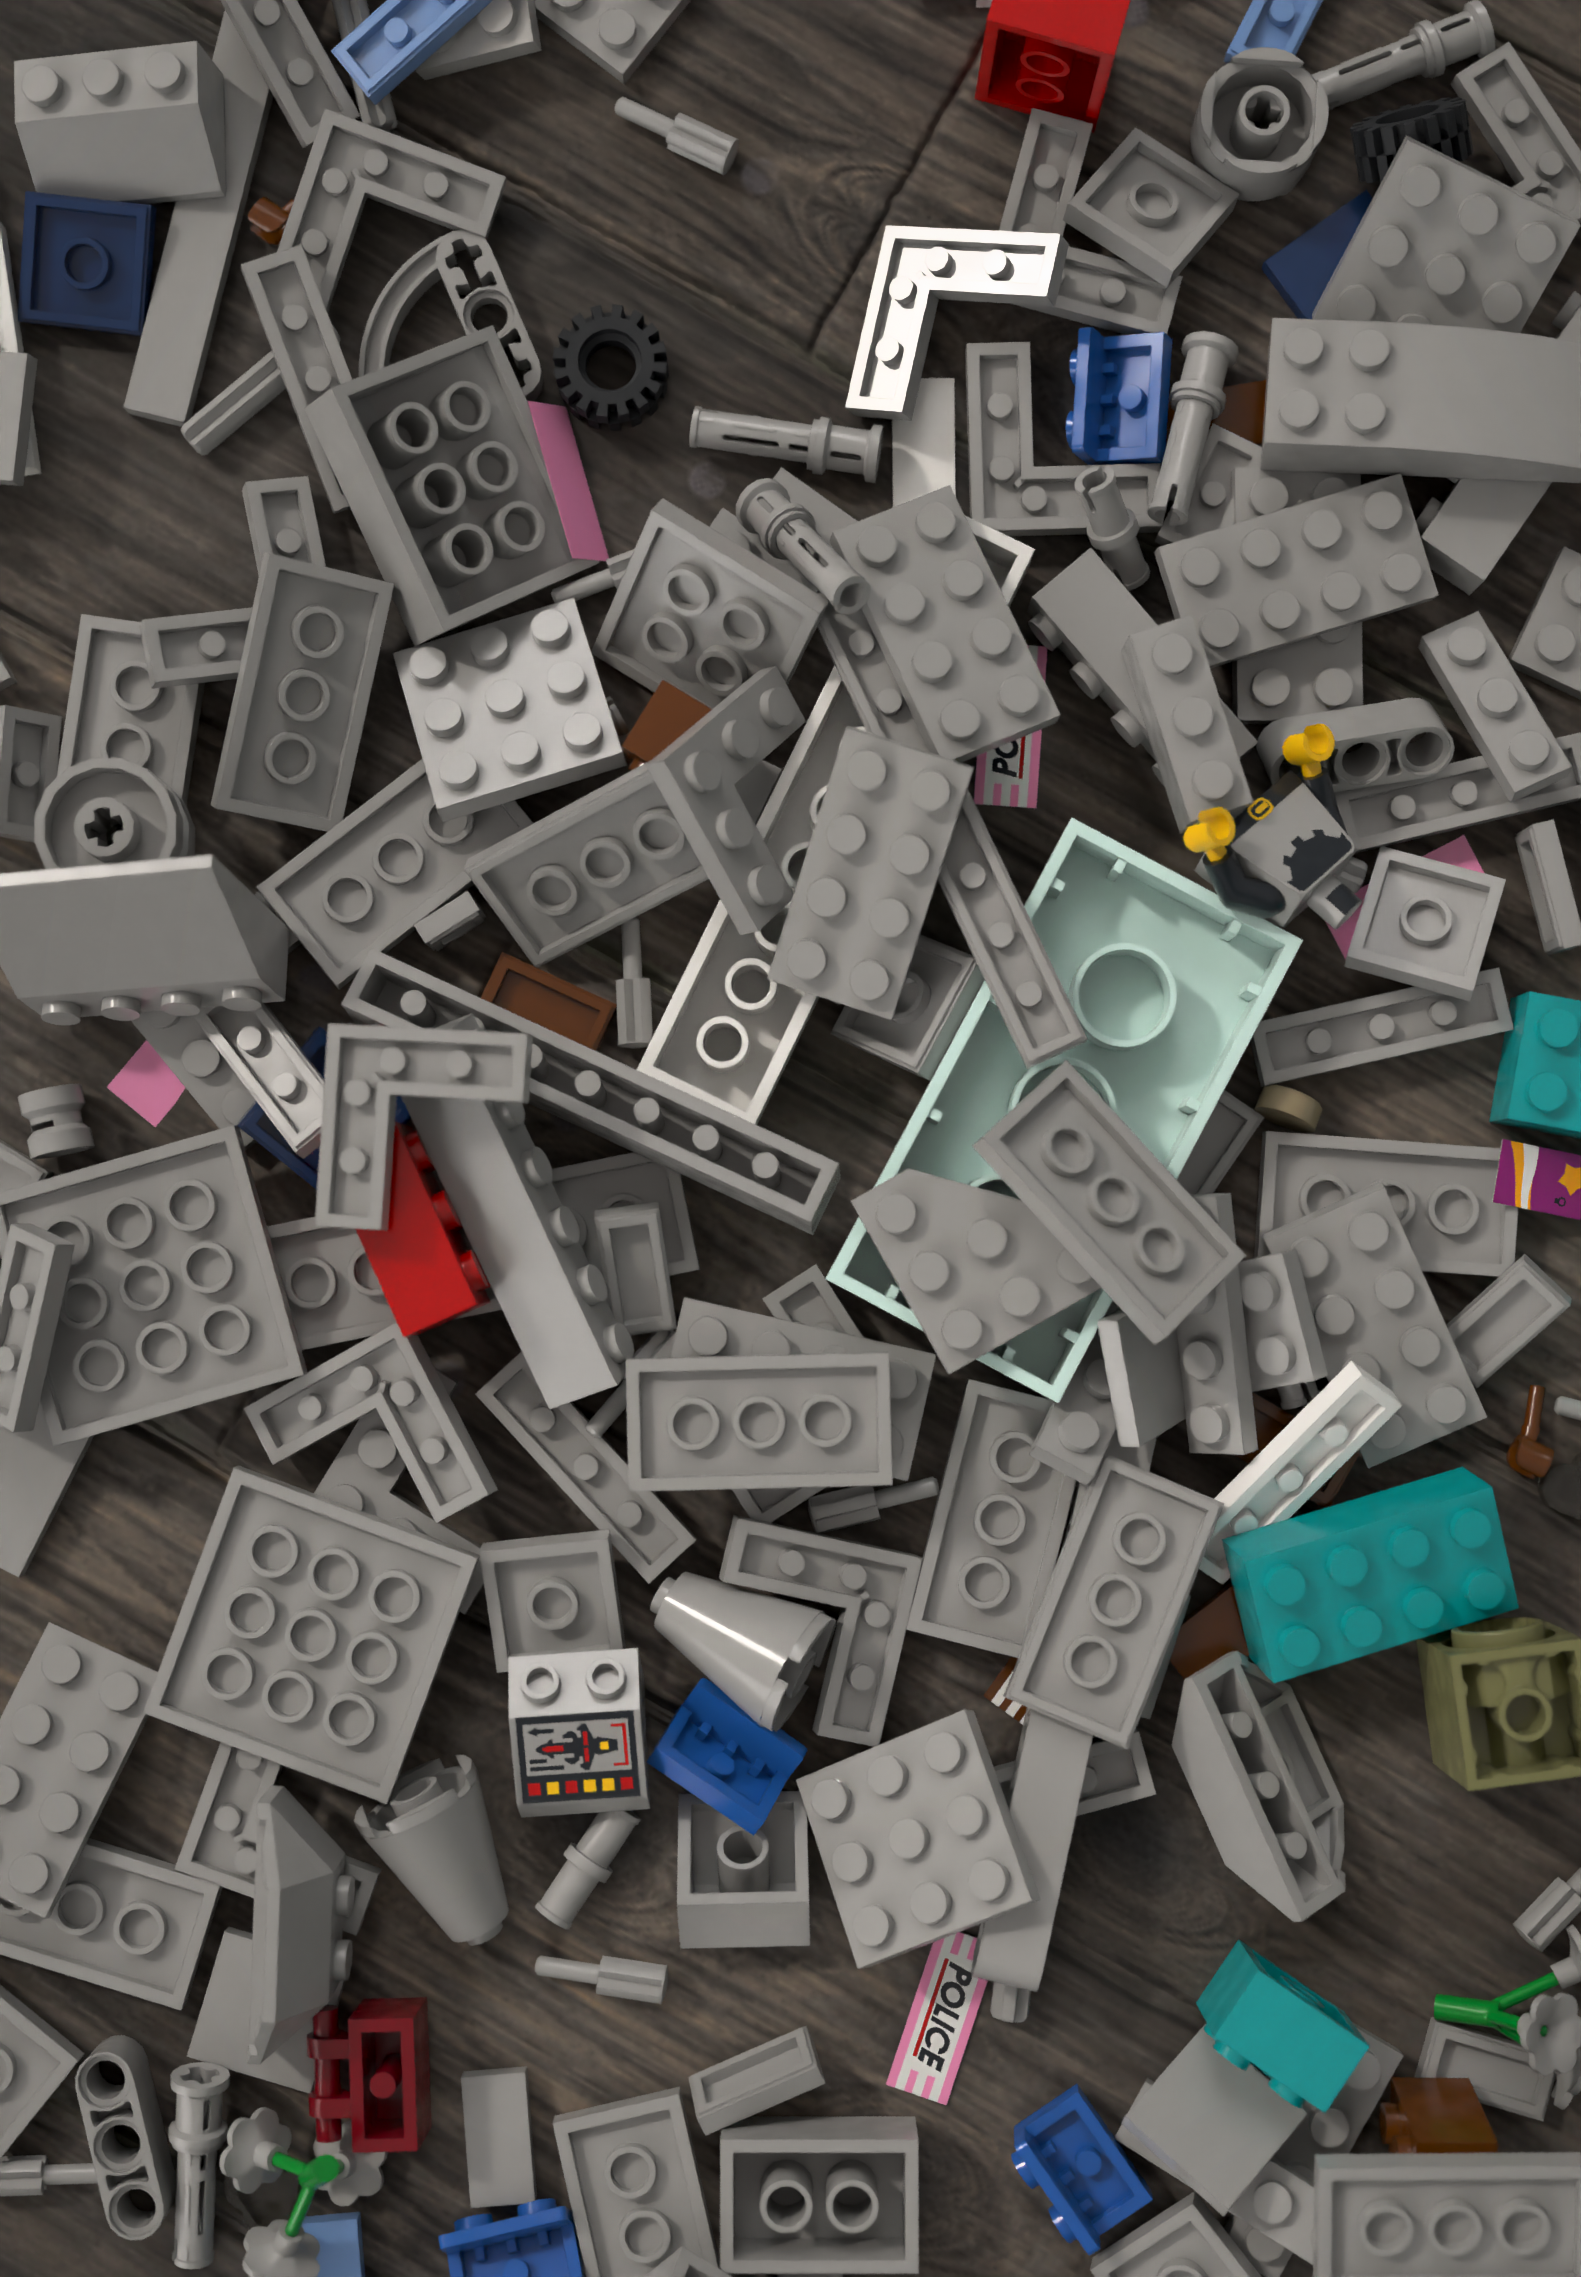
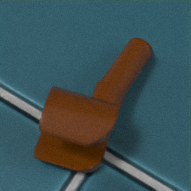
[248,197,295,245]
[1506,1385,1554,1479]

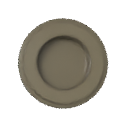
[1255,1085,1323,1133]

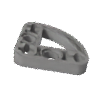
[359,229,544,402]

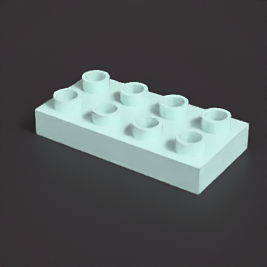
[825,818,1303,1403]

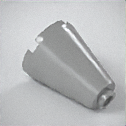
[650,1572,836,1732]
[354,1755,509,1946]

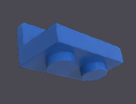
[1066,327,1172,465]
[646,1678,807,1836]
[1011,2084,1153,2256]
[438,2198,586,2277]

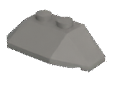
[1172,1651,1346,1922]
[247,1785,355,2064]

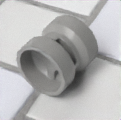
[18,1083,95,1160]

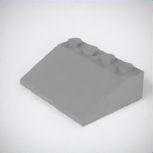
[304,325,600,646]
[0,855,289,1025]

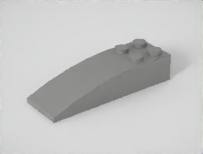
[1260,318,1581,483]

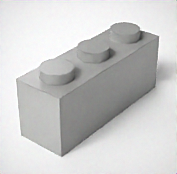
[1121,614,1254,834]

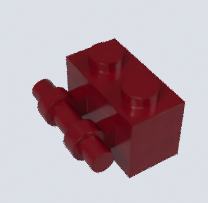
[307,1997,432,2153]

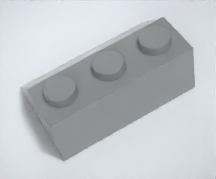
[14,41,226,204]

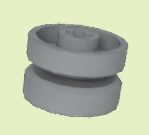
[34,758,195,870]

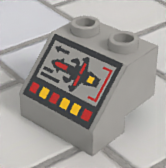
[508,1648,650,1818]

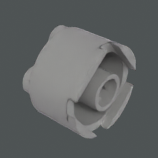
[1190,47,1329,201]

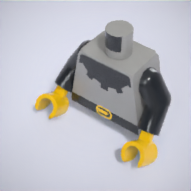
[1183,724,1362,930]

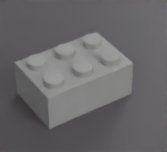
[720,2116,919,2274]

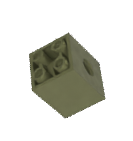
[1416,1617,1581,1791]

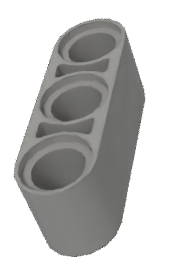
[1256,698,1455,792]
[75,2035,176,2240]

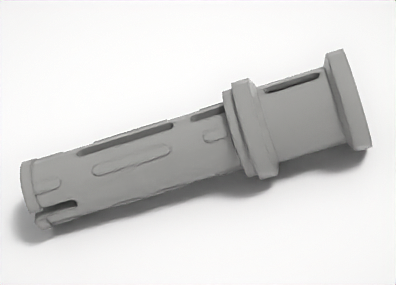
[1312,0,1495,111]
[1147,331,1239,526]
[689,406,884,483]
[736,478,871,615]
[168,2062,230,2269]

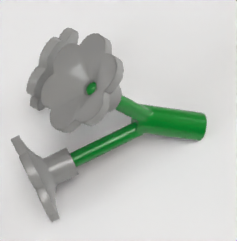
[1434,1924,1581,2110]
[219,2107,388,2277]

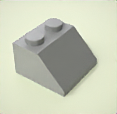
[677,1791,810,1949]

